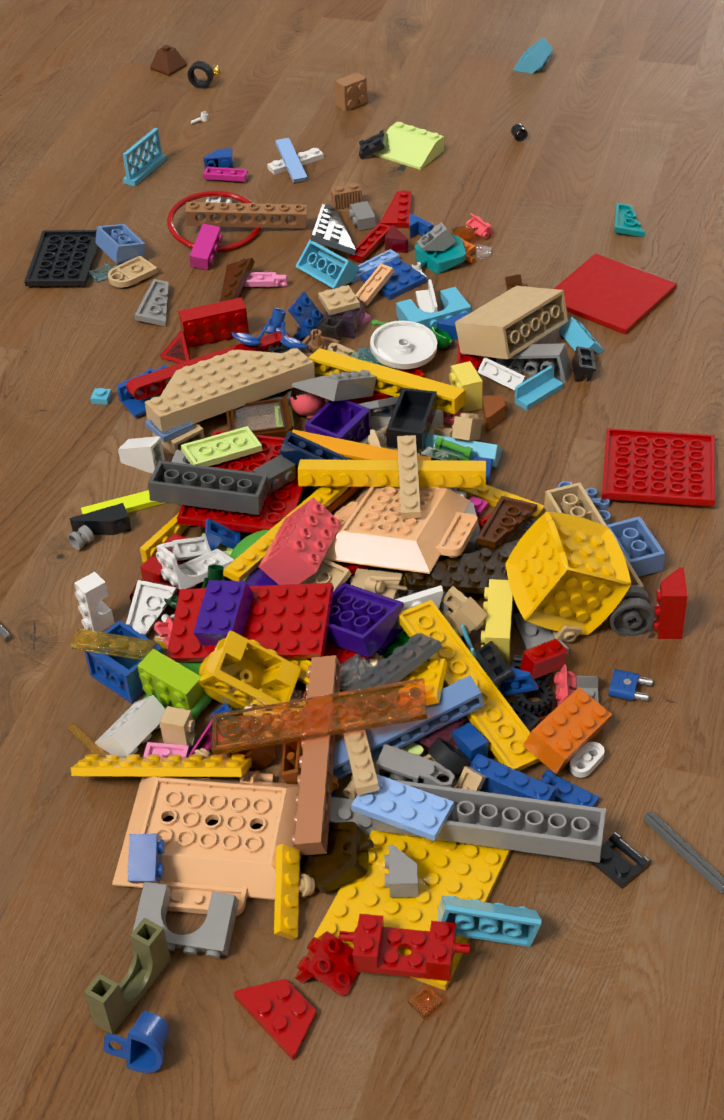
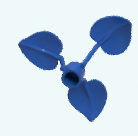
[232,308,309,349]

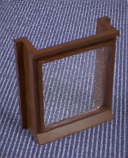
[226,395,293,438]

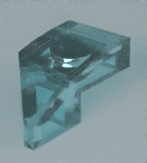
[89,262,120,282]

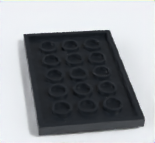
[24,230,99,287]

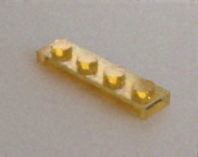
[71,629,156,660]

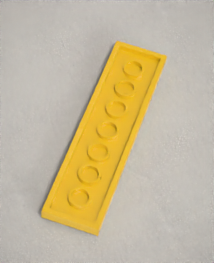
[71,754,252,777]

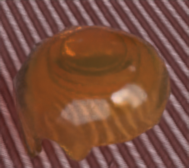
[452,225,476,242]

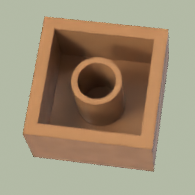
[335,72,368,111]

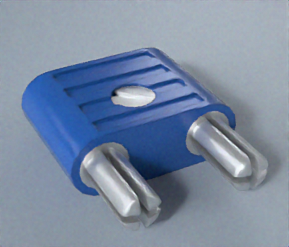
[608,669,653,701]

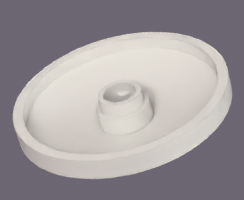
[370,321,437,369]

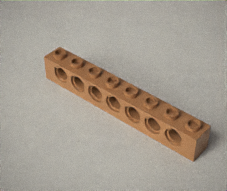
[185,202,307,229]

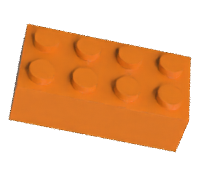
[523,687,612,774]

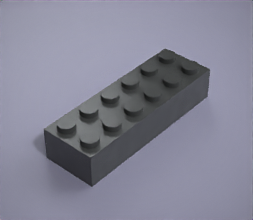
[148,460,268,515]

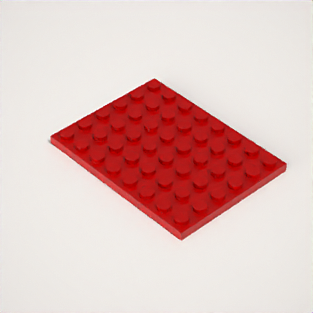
[177,430,305,533]

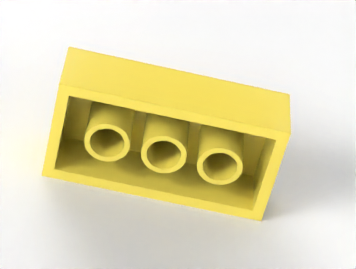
[481,579,513,666]

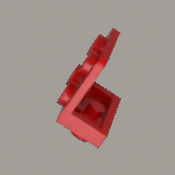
[295,931,358,997]

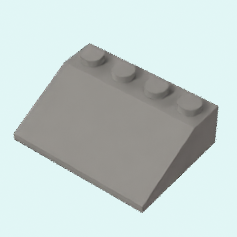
[292,370,377,401]

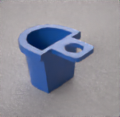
[104,1011,169,1073]

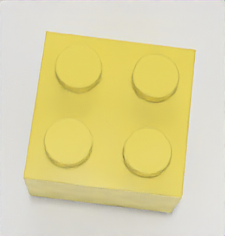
[449,361,482,412]

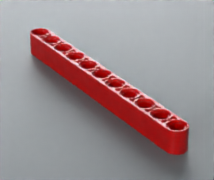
[126,331,291,400]

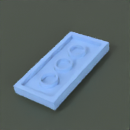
[351,774,454,841]

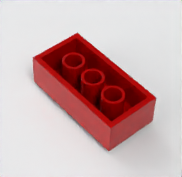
[178,297,249,348]

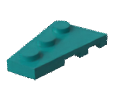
[614,203,645,238]

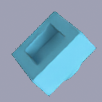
[90,388,112,405]

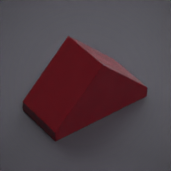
[385,225,408,253]

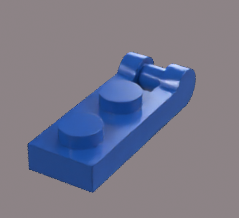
[539,770,599,807]

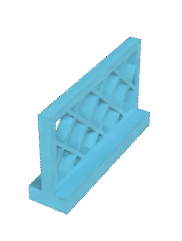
[123,128,167,186]

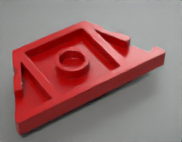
[234,979,317,1061]

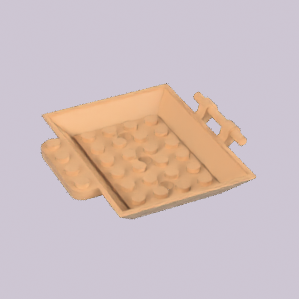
[324,487,477,574]
[112,770,301,916]

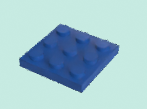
[361,258,427,300]

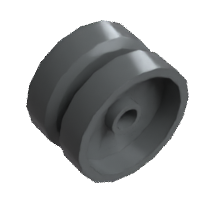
[608,585,655,636]

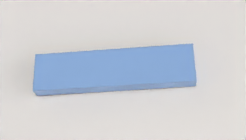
[275,138,307,183]
[351,249,400,283]

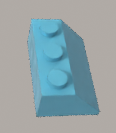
[513,37,553,73]

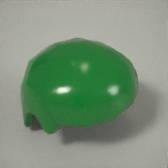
[430,326,453,349]

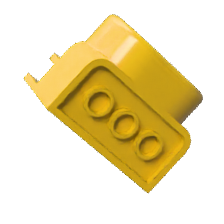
[199,630,301,714]

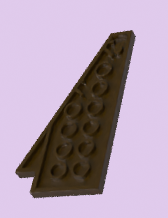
[404,540,519,594]

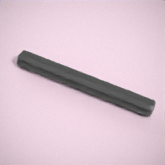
[644,811,724,894]

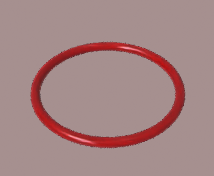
[167,191,261,252]

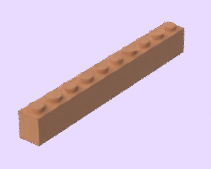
[292,655,341,856]

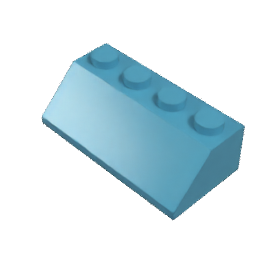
[295,240,360,289]
[425,434,503,468]
[437,896,541,947]

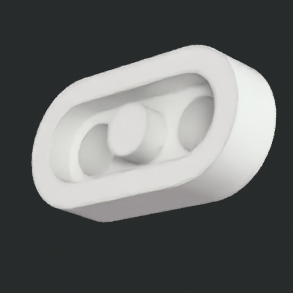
[570,742,605,778]

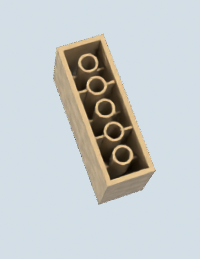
[455,286,568,359]

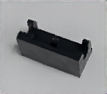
[572,346,596,382]

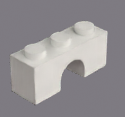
[75,572,115,635]

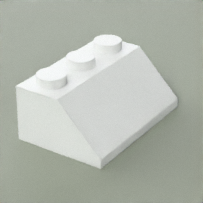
[94,695,165,757]

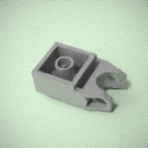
[375,744,455,787]

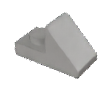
[576,675,599,703]

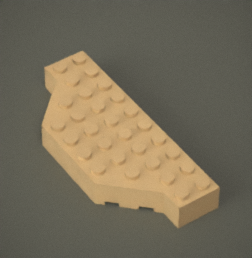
[145,348,315,432]

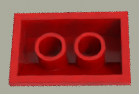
[653,567,688,639]

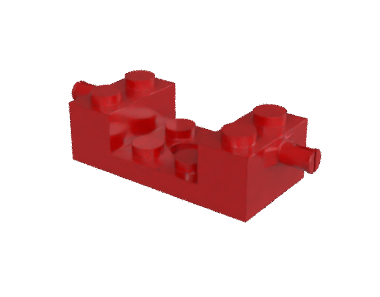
[339,914,470,981]

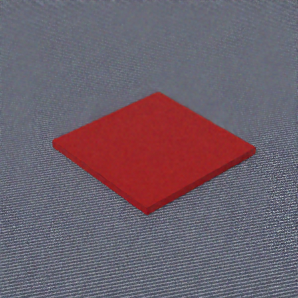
[554,253,677,334]
[601,428,715,507]

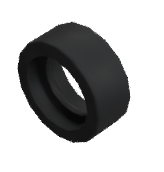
[187,61,214,89]
[428,737,471,776]

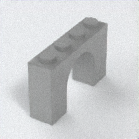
[133,882,239,959]

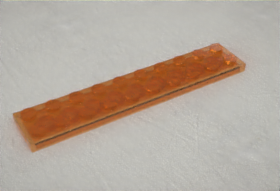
[212,678,428,755]

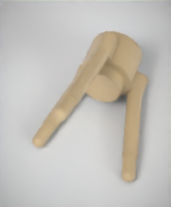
[364,575,407,594]

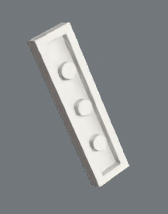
[267,148,324,175]

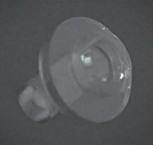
[476,244,492,259]

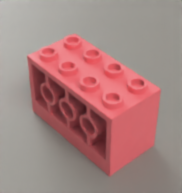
[259,497,341,585]

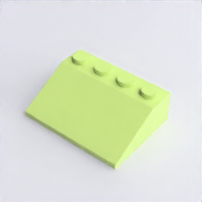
[374,122,444,170]

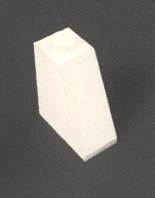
[118,436,165,474]

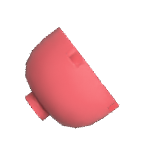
[290,393,325,418]

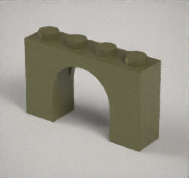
[84,918,171,1034]

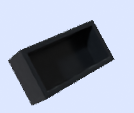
[386,388,437,451]

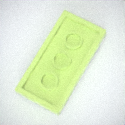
[181,426,262,467]

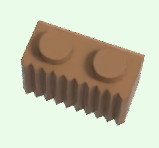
[330,183,362,210]

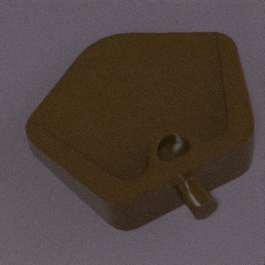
[301,822,374,893]

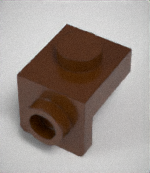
[505,274,528,291]

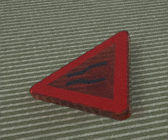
[160,331,191,363]

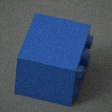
[84,620,163,704]

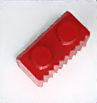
[520,638,568,679]

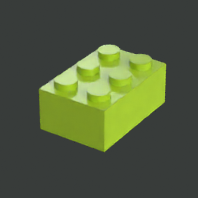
[137,649,205,710]

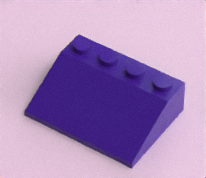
[326,583,404,658]

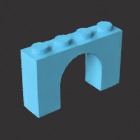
[396,287,471,329]

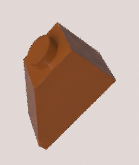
[483,395,508,431]

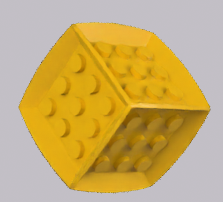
[506,512,631,635]

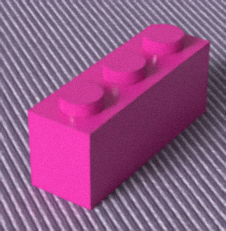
[190,224,223,270]

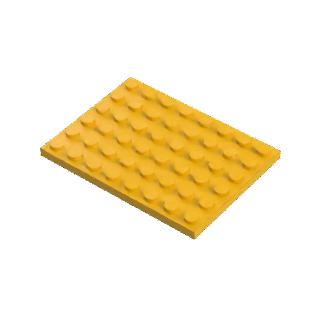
[314,830,512,991]

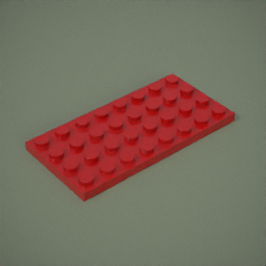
[166,583,334,662]

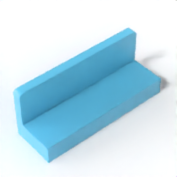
[559,316,604,354]
[515,365,564,411]

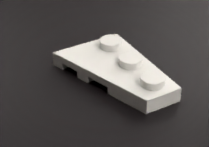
[126,580,177,636]

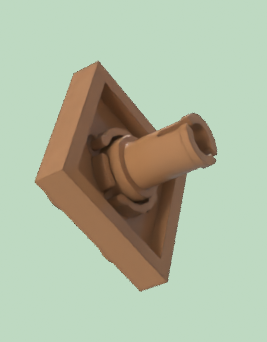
[299,329,339,357]

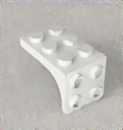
[156,545,234,589]

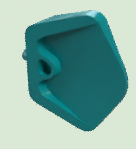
[415,232,466,274]

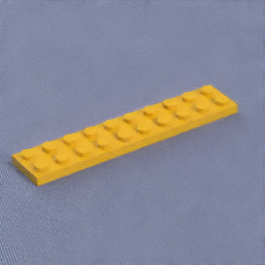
[397,600,540,771]

